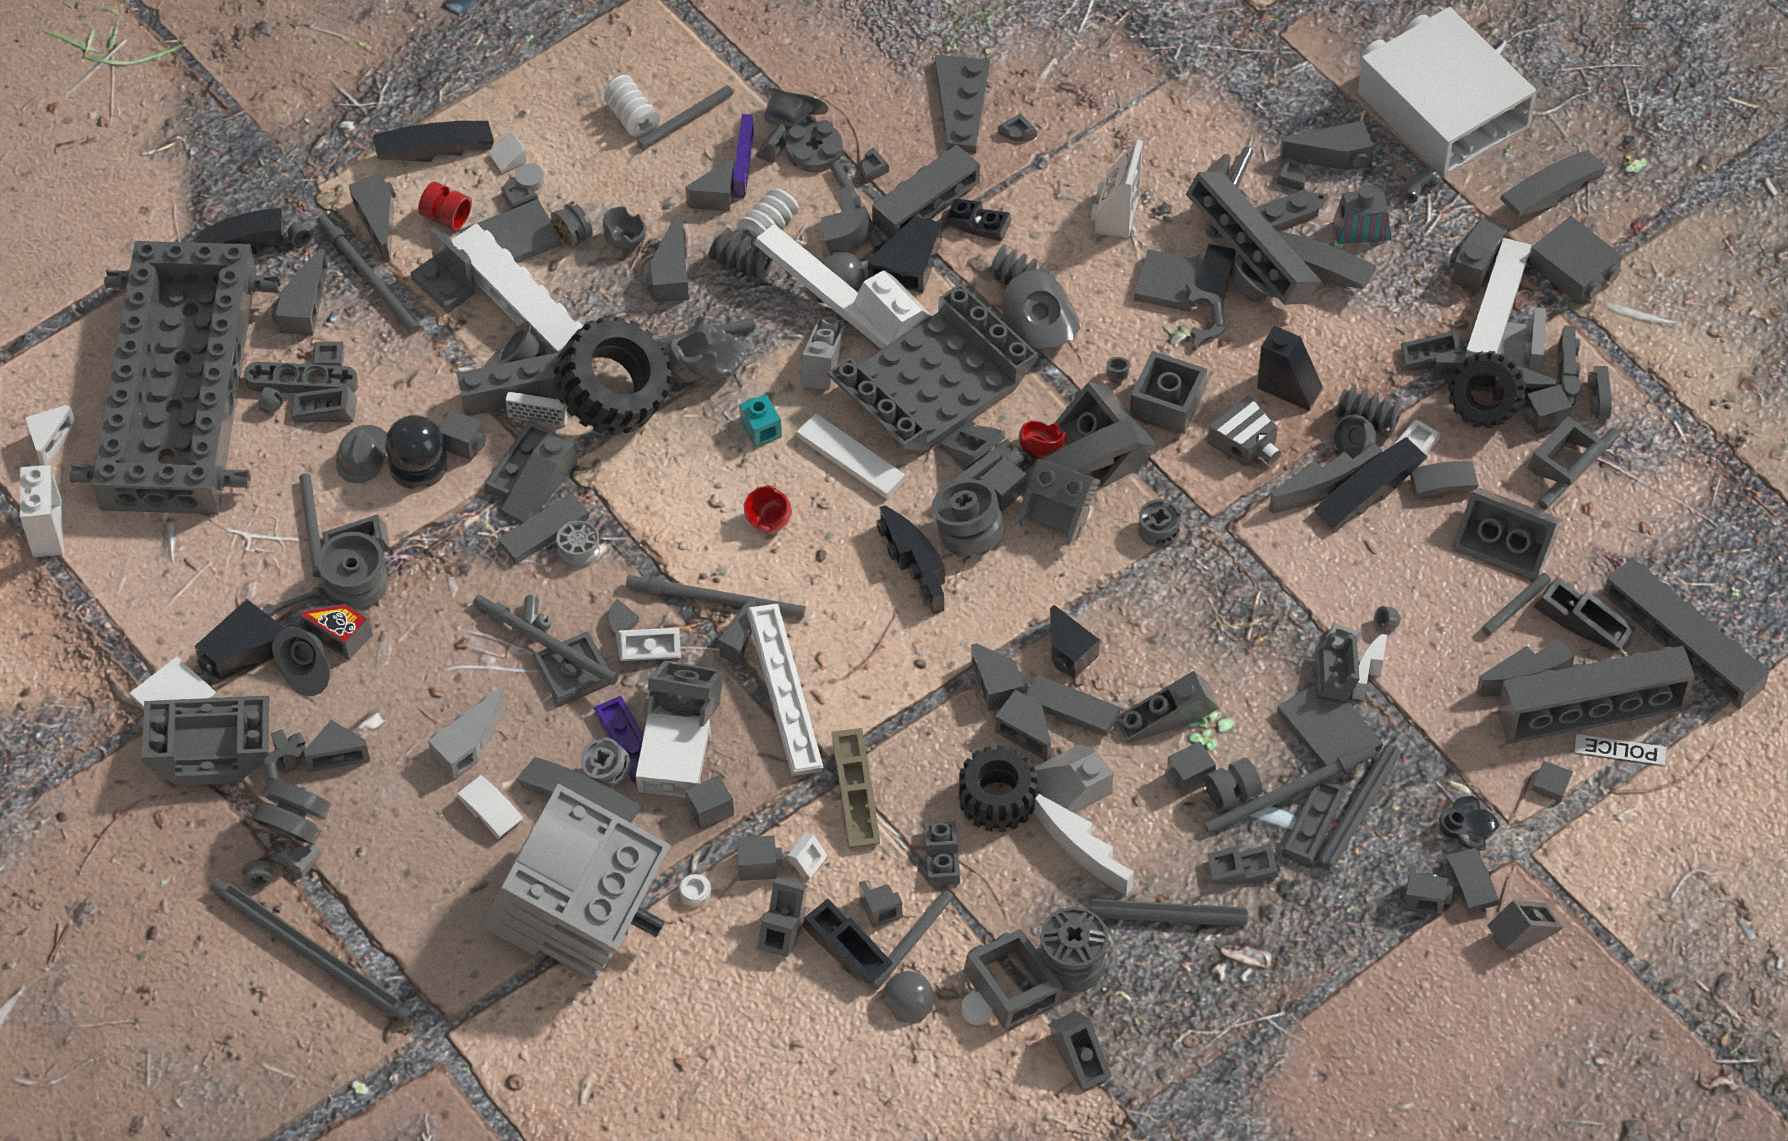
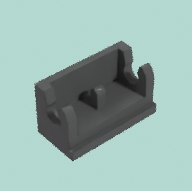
[1315,633,1360,702]

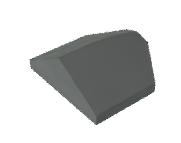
[939,421,1006,468]

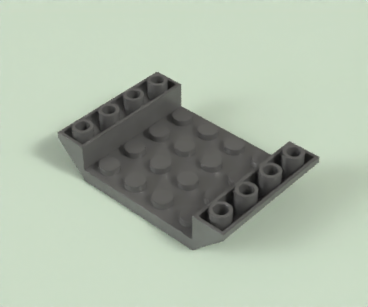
[827,283,1038,451]

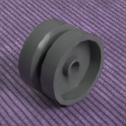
[932,479,1004,556]
[317,532,388,610]
[250,777,332,845]

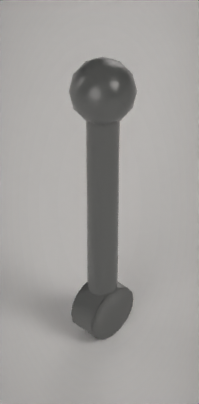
[262,587,323,617]

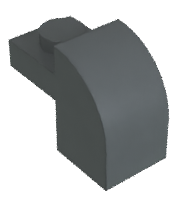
[821,186,872,254]
[757,877,808,957]

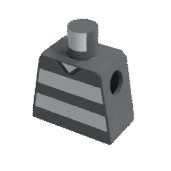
[1208,395,1281,466]

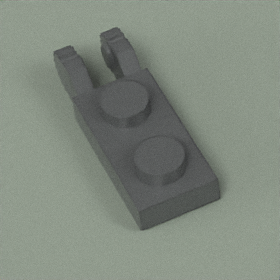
[1557,325,1581,407]

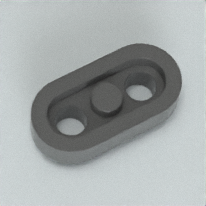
[1588,366,1612,419]

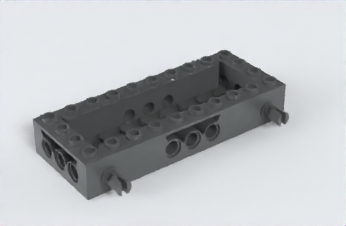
[69,241,281,514]

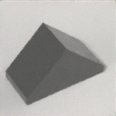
[685,159,734,211]
[304,720,370,772]

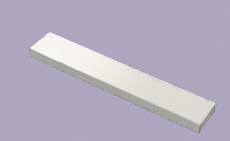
[754,224,891,349]
[1465,238,1531,358]
[747,604,823,776]

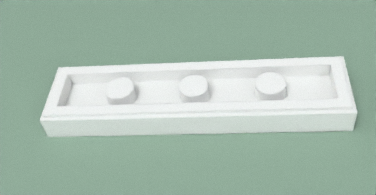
[796,413,906,500]

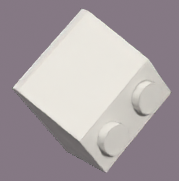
[853,271,932,343]

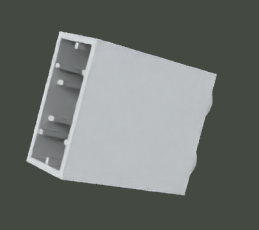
[1358,7,1537,178]

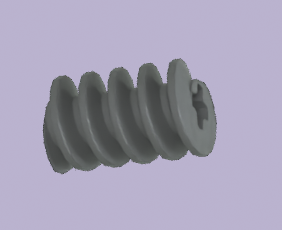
[709,227,773,280]
[991,244,1055,285]
[1335,384,1401,436]

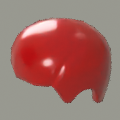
[1018,420,1066,459]
[743,485,792,534]

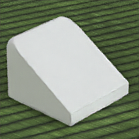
[489,132,527,174]

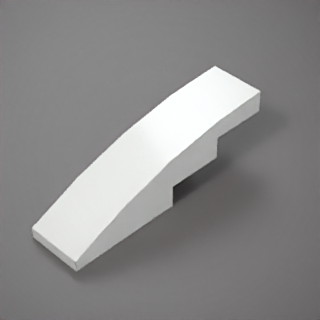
[1035,794,1134,896]

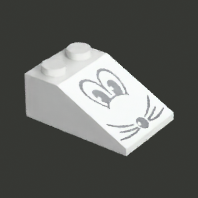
[1091,140,1143,239]

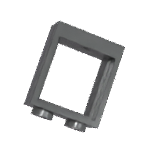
[963,929,1063,1030]

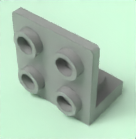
[1497,307,1546,373]

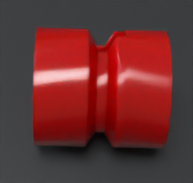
[418,181,472,231]

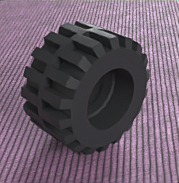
[1448,351,1526,428]
[959,745,1037,832]

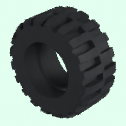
[553,317,672,435]

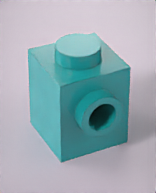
[739,394,782,448]

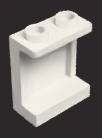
[636,712,711,798]

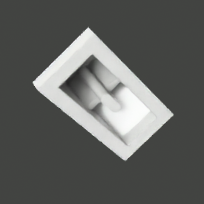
[25,405,76,465]

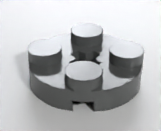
[786,120,843,172]

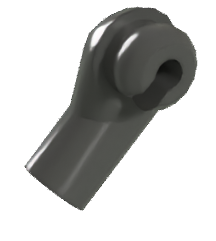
[1404,168,1441,202]
[522,595,552,633]

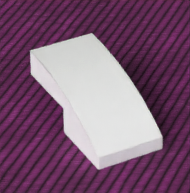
[1352,634,1387,700]
[456,775,523,839]

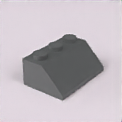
[1055,382,1158,487]
[1452,487,1563,580]

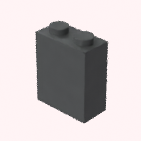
[1528,216,1623,305]

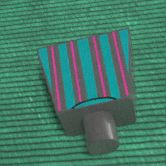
[1333,184,1392,244]

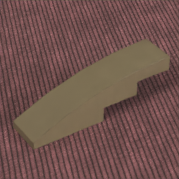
[831,728,880,848]

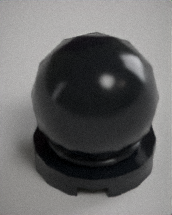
[385,415,447,489]

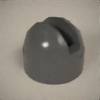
[287,222,313,247]
[1106,357,1130,383]
[259,387,284,412]
[1374,606,1401,631]

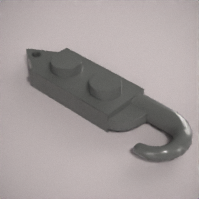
[1256,189,1328,231]

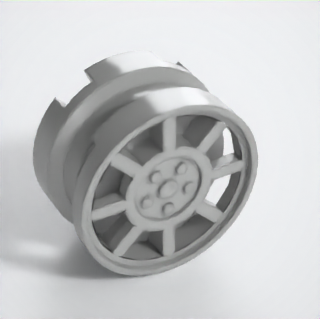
[556,521,600,568]
[581,738,631,787]

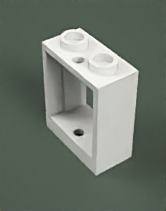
[20,465,63,558]

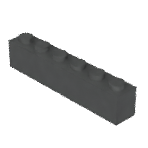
[1186,171,1321,305]
[1603,557,1769,709]

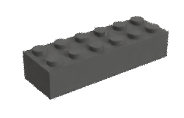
[1497,646,1695,744]

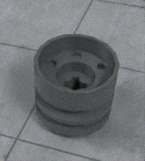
[1040,907,1108,993]

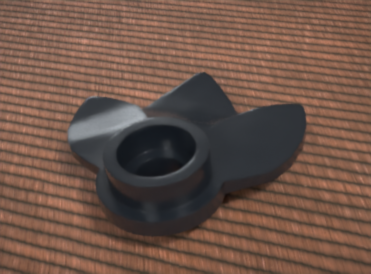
[1439,796,1500,851]

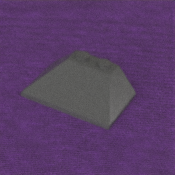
[141,696,269,786]

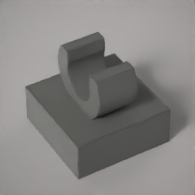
[270,729,306,773]

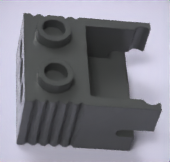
[1015,459,1100,545]
[643,660,724,727]

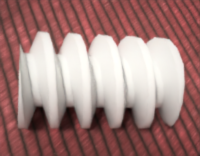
[604,75,660,137]
[738,188,799,246]

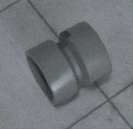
[1204,757,1262,812]

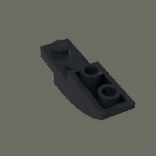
[876,505,945,614]

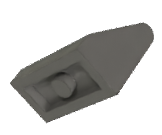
[1527,416,1605,485]

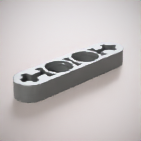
[244,362,359,393]

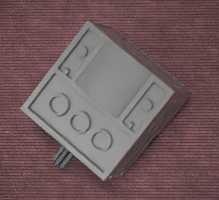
[479,784,671,981]

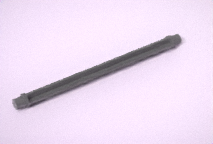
[210,879,414,1024]

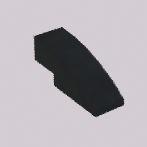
[199,208,284,254]
[1533,576,1635,651]
[802,898,893,985]

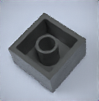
[1130,351,1208,434]

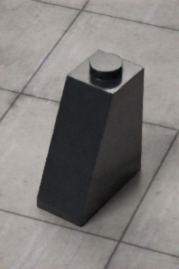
[868,217,942,293]
[1257,325,1323,411]
[195,599,286,679]

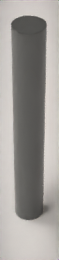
[1481,573,1551,636]

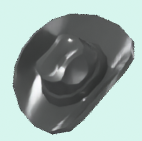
[1002,270,1080,350]

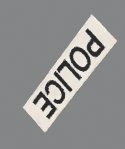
[1574,734,1667,765]

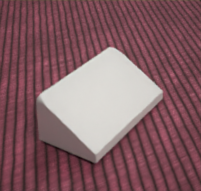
[616,628,681,661]

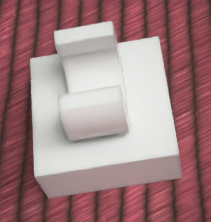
[784,833,828,879]

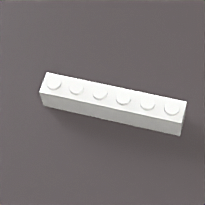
[451,223,583,355]

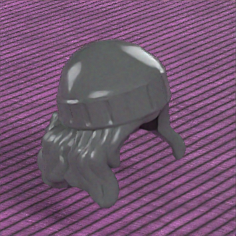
[662,316,746,384]

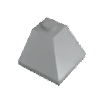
[1035,744,1113,813]

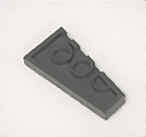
[935,55,990,153]

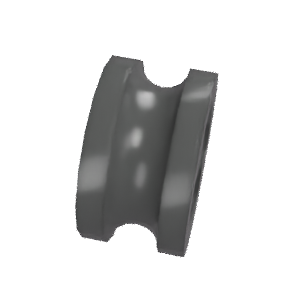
[242,860,272,888]

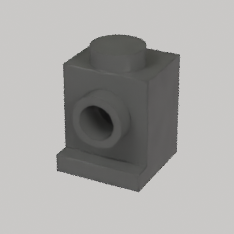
[1404,867,1453,916]

